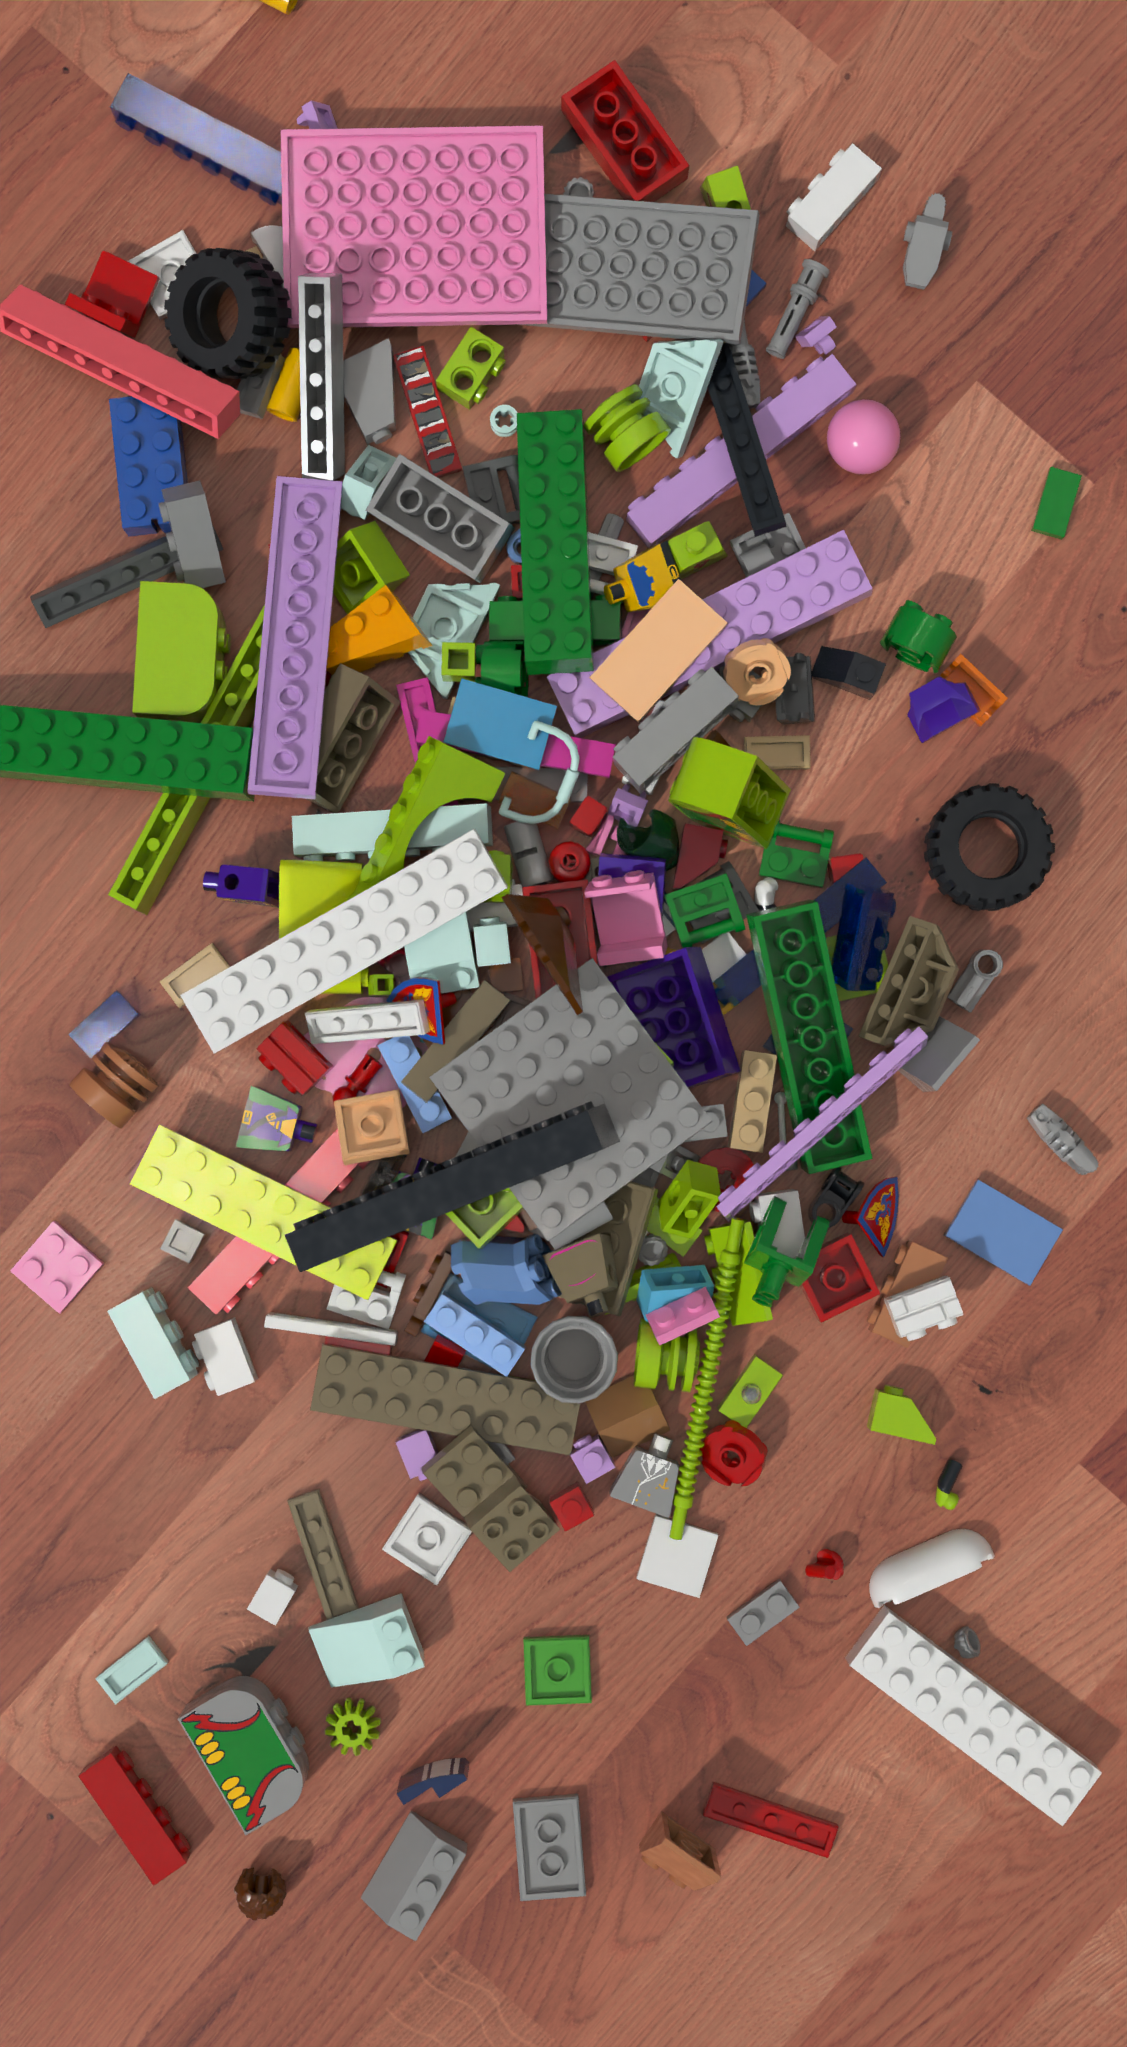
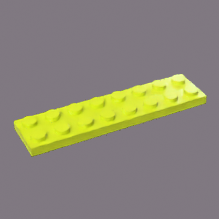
[130,1125,398,1300]

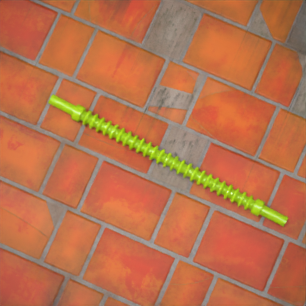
[669,1217,745,1540]

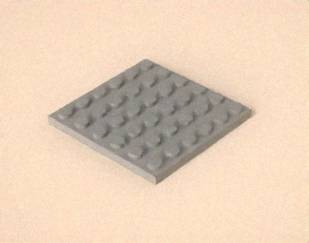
[429,958,712,1241]

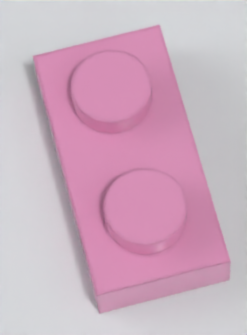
[646,1286,720,1346]

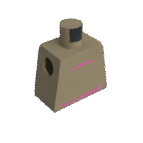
[543,1233,618,1318]

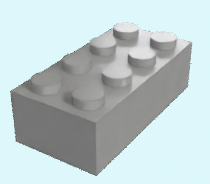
[365,454,515,584]
[612,667,739,794]

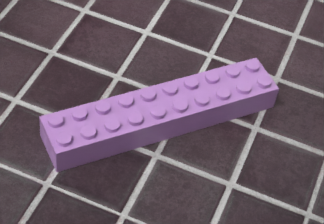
[547,530,872,738]

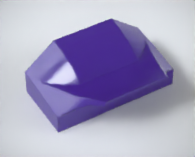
[907,676,981,743]

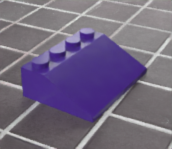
[607,947,741,1089]

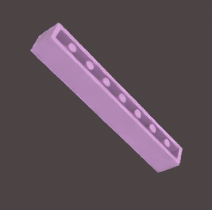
[626,354,856,548]

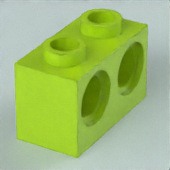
[436,327,506,410]

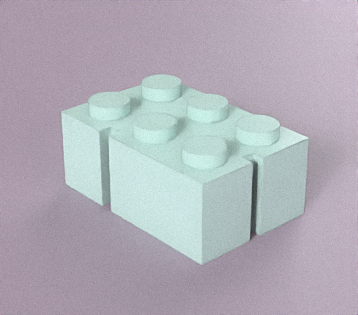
[107,1288,199,1399]

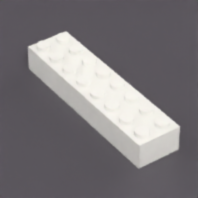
[845,1605,1102,1826]

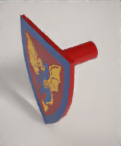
[386,977,456,1045]
[842,1177,899,1258]

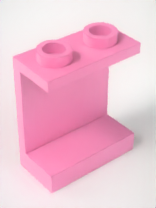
[584,870,668,966]

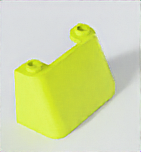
[279,860,369,994]

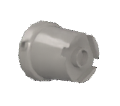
[531,1316,618,1404]

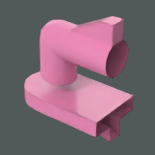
[586,814,634,856]

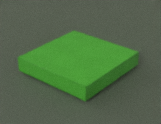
[523,1635,592,1706]

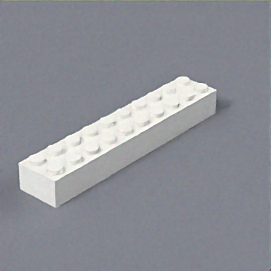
[180,829,508,1054]

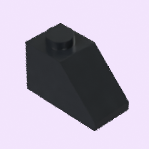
[812,646,886,700]

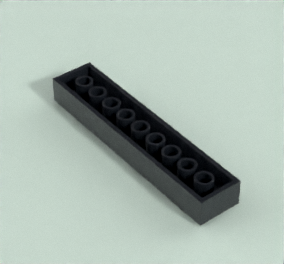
[285,1101,620,1272]

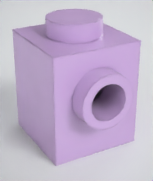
[570,1434,615,1484]

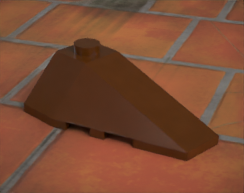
[501,894,583,1015]

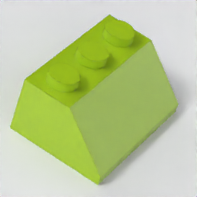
[704,1219,773,1326]

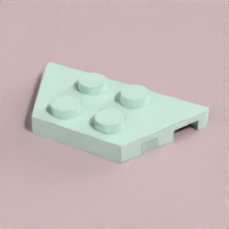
[639,339,724,459]
[407,583,500,699]

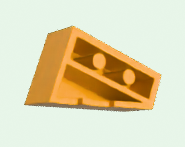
[327,585,433,675]

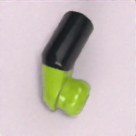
[935,1459,963,1510]

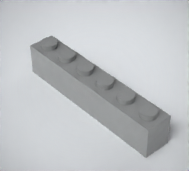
[298,272,345,481]

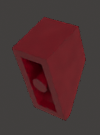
[672,823,728,891]

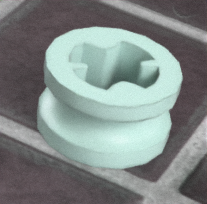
[490,405,518,437]

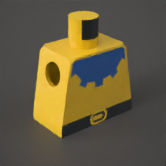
[604,541,681,612]

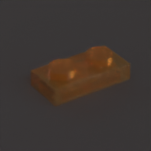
[498,771,571,829]

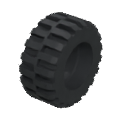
[164,248,292,379]
[924,783,1055,911]

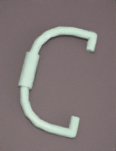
[499,721,580,824]

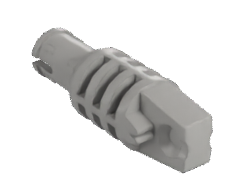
[728,318,760,409]

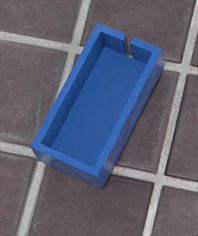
[109,396,188,537]

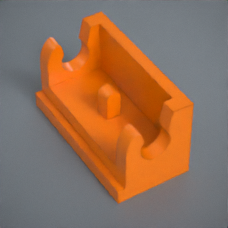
[940,653,1008,727]

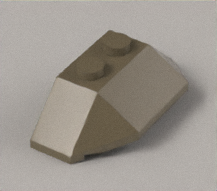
[859,916,959,1048]

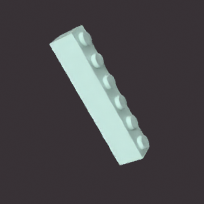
[292,803,493,861]

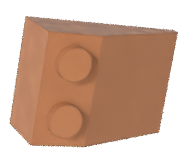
[639,1811,721,1891]

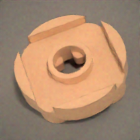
[723,638,791,706]

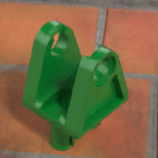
[744,1196,830,1307]

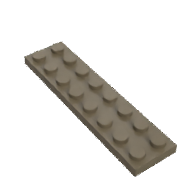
[310,1343,580,1455]

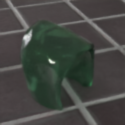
[617,809,679,871]

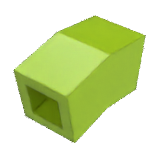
[368,974,394,997]

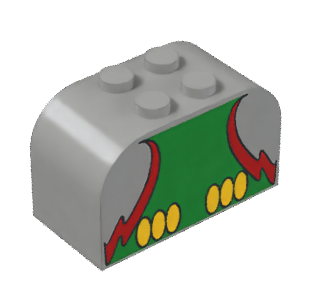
[178,1676,309,1835]

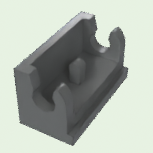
[775,653,815,725]

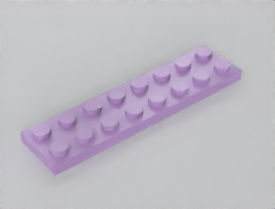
[716,1027,928,1221]

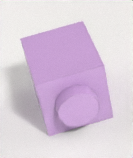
[395,1429,438,1481]

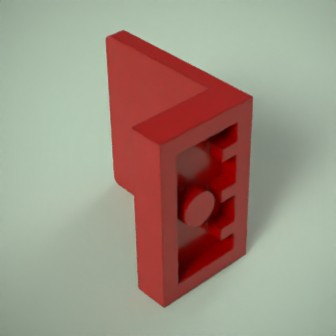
[65,251,160,338]

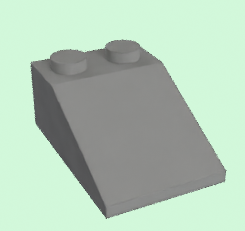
[898,1016,980,1092]

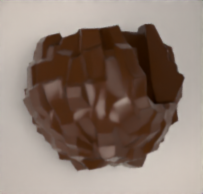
[234,1867,287,1921]

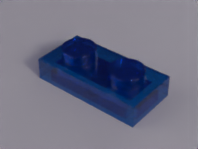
[68,990,141,1059]

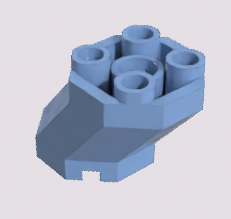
[451,1234,562,1305]

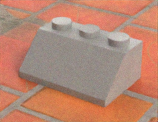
[361,1811,468,1941]

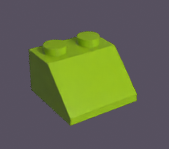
[333,521,410,614]

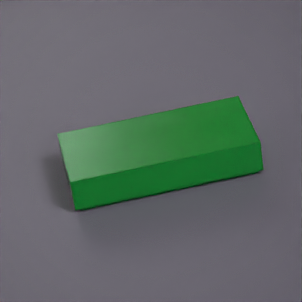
[1031,467,1082,540]

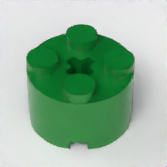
[880,600,957,673]
[475,641,529,697]

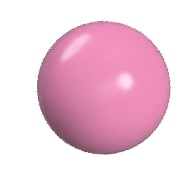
[827,399,901,474]

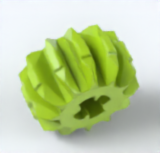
[325,1698,381,1756]

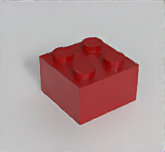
[801,1232,880,1323]

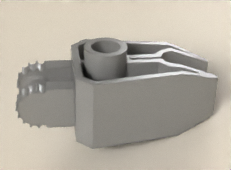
[903,193,953,290]

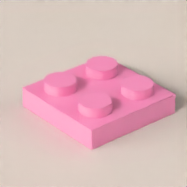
[10,1221,104,1314]

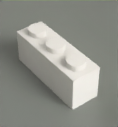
[786,143,882,251]

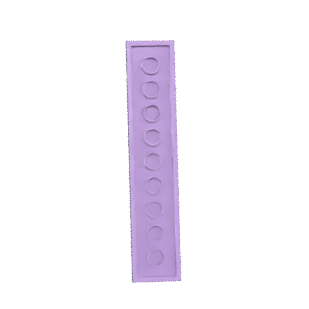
[248,476,342,799]

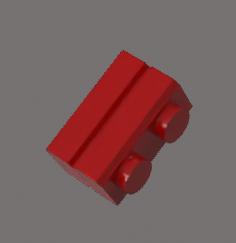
[256,1020,334,1095]

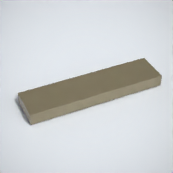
[401,980,510,1103]
[287,1489,359,1620]

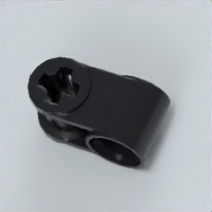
[808,1167,865,1228]

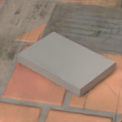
[513,1794,586,1901]

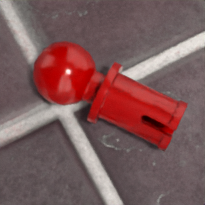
[332,1053,383,1104]

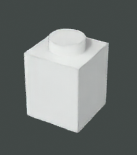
[247,1569,298,1626]

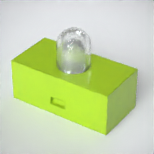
[717,1354,783,1428]

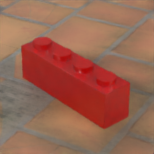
[78,1746,191,1886]

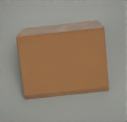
[585,1375,670,1458]

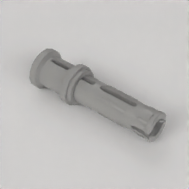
[766,259,830,359]

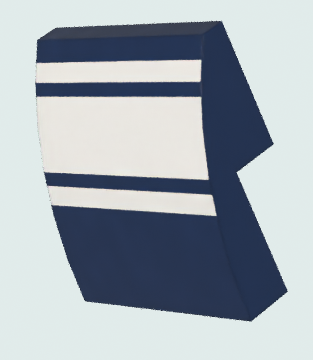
[396,1758,469,1805]

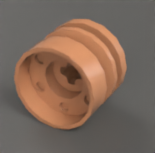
[69,1042,159,1128]

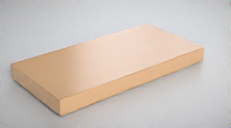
[589,579,728,723]

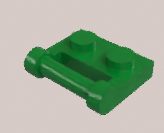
[758,820,834,889]
[664,873,746,948]

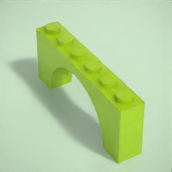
[347,736,505,901]

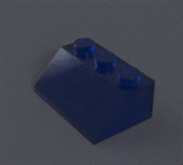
[831,883,896,991]

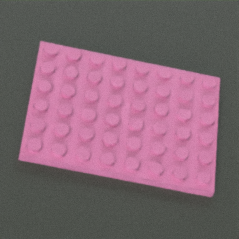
[281,126,547,328]

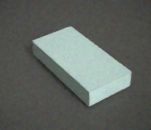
[95,1636,169,1705]

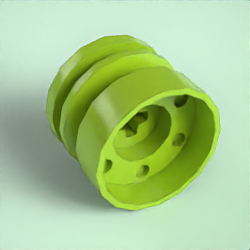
[584,384,671,472]
[634,1317,700,1393]

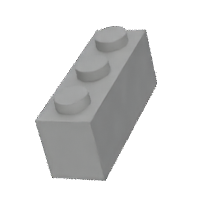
[158,480,226,588]

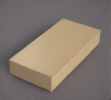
[744,735,810,770]
[160,943,230,1008]

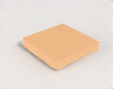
[334,1089,410,1165]

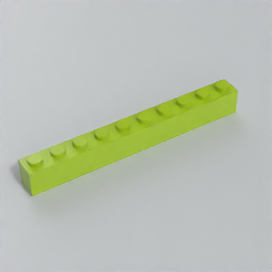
[108,606,265,915]

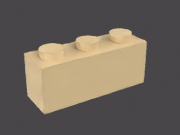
[728,1050,777,1153]

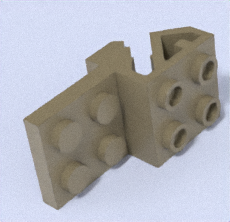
[420,1425,560,1572]

